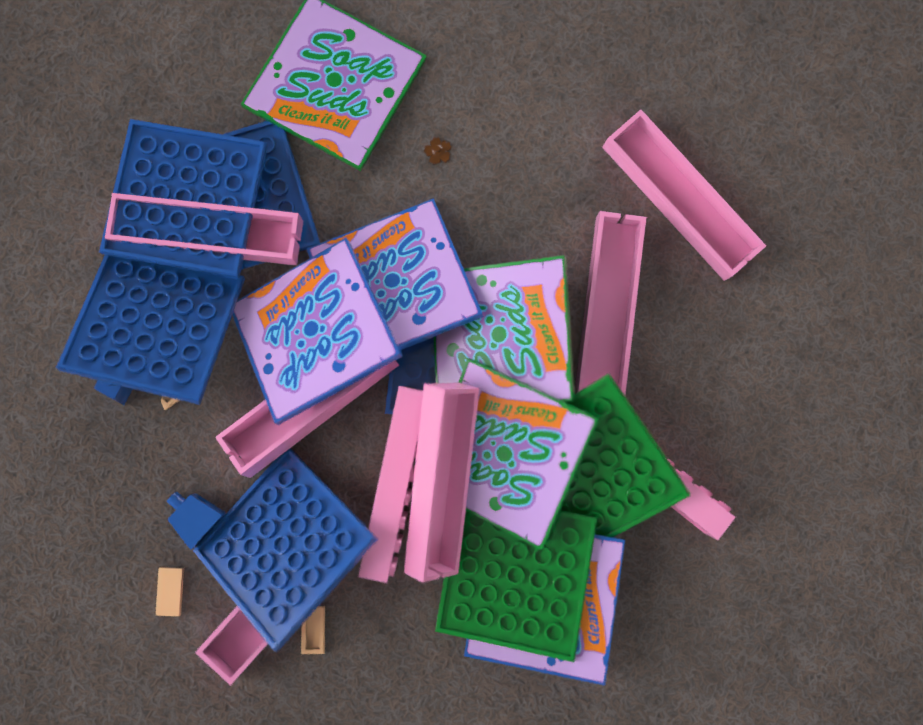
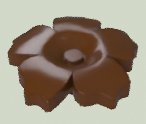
[424,137,452,165]

